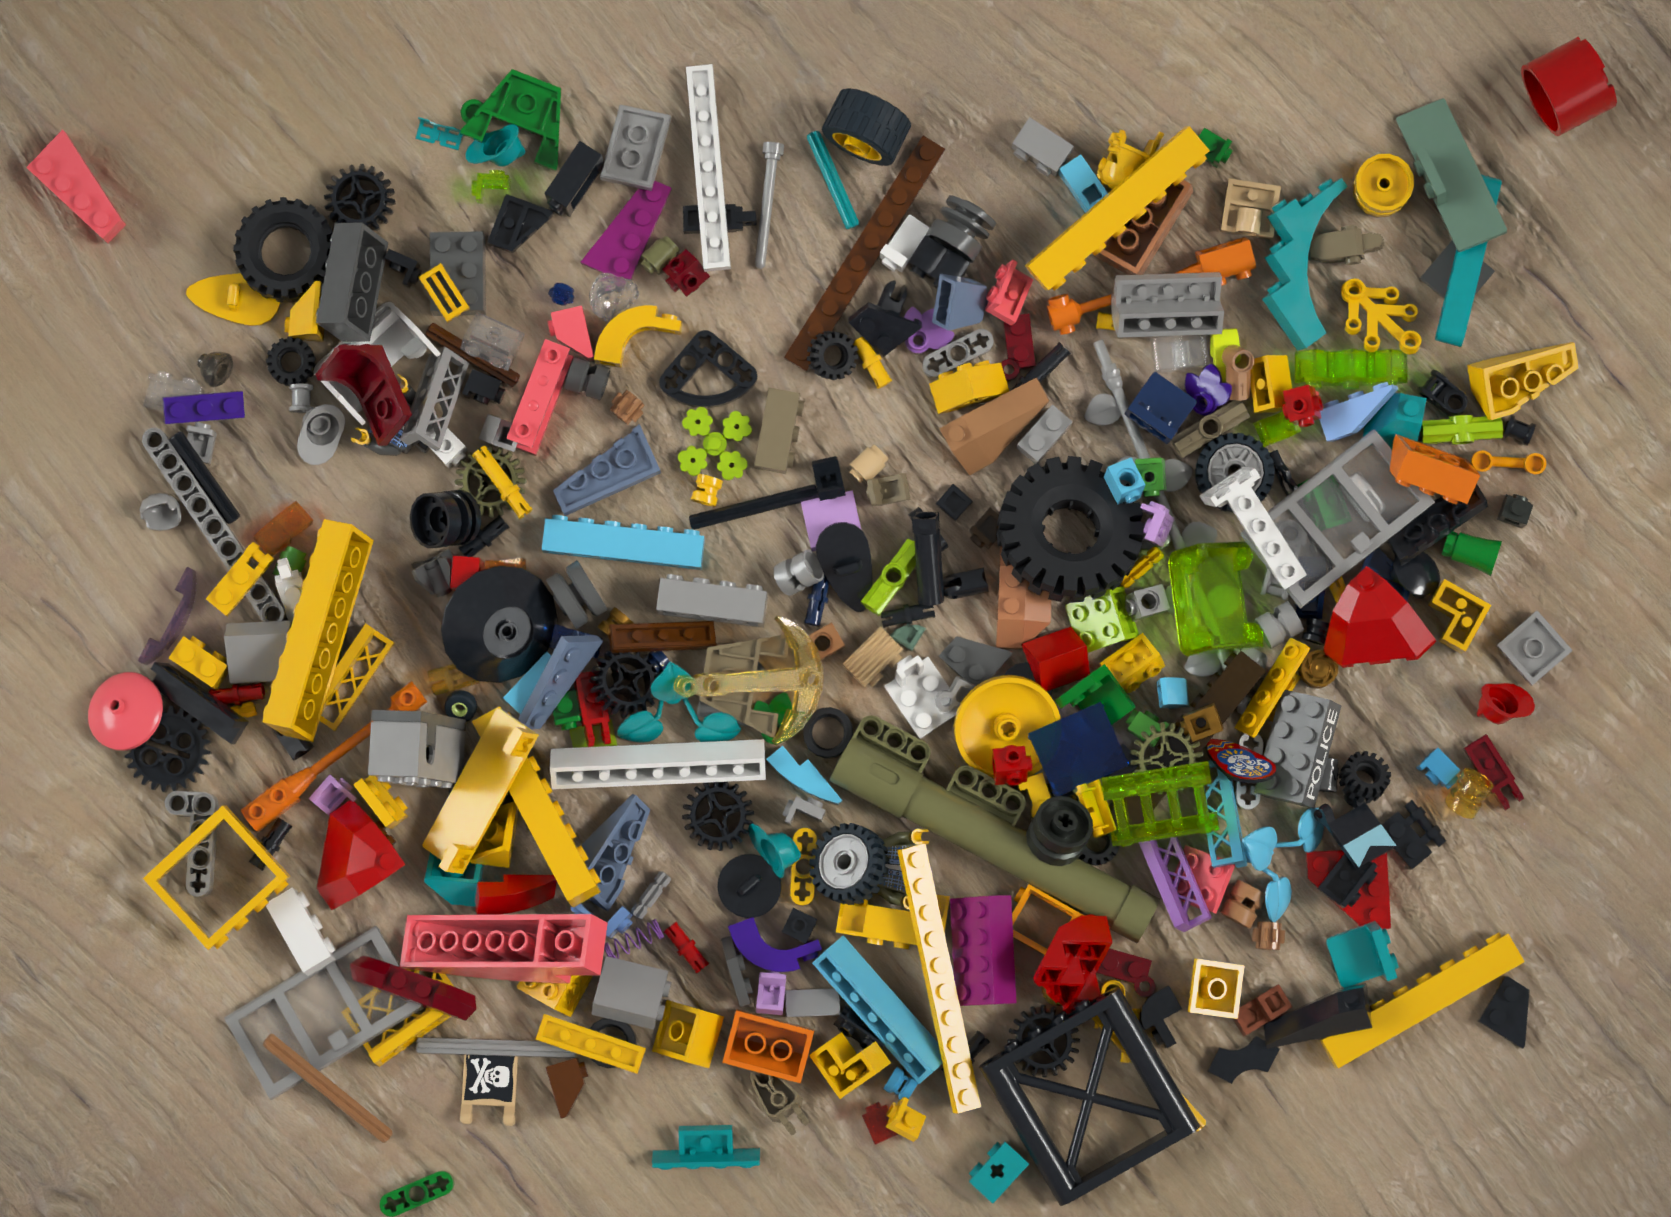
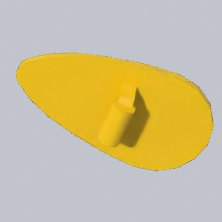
[186,273,281,326]

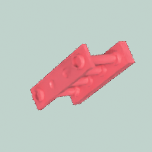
[507,339,574,456]

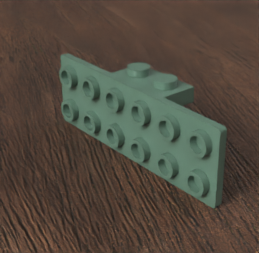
[1396,98,1507,252]

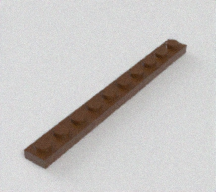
[784,135,945,372]

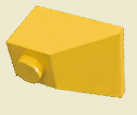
[285,281,324,342]

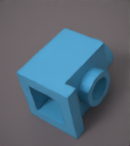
[1416,748,1461,789]

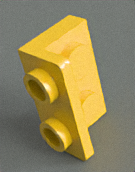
[1100,633,1165,693]

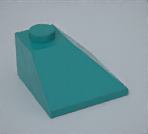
[1362,393,1427,449]
[424,853,483,907]

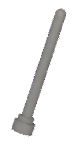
[755,142,784,269]

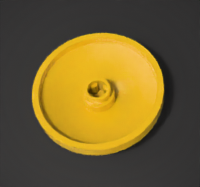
[954,675,1062,778]

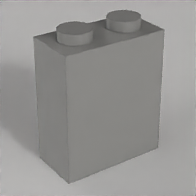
[224,620,291,683]
[592,956,672,1030]

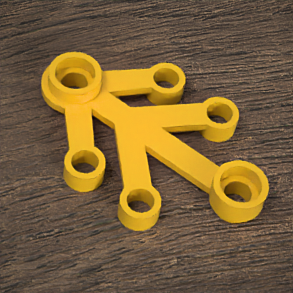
[1340,278,1422,355]

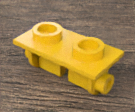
[1076,779,1117,838]

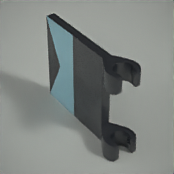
[1314,792,1397,870]

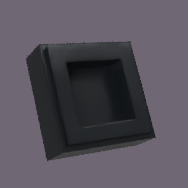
[936,484,973,522]

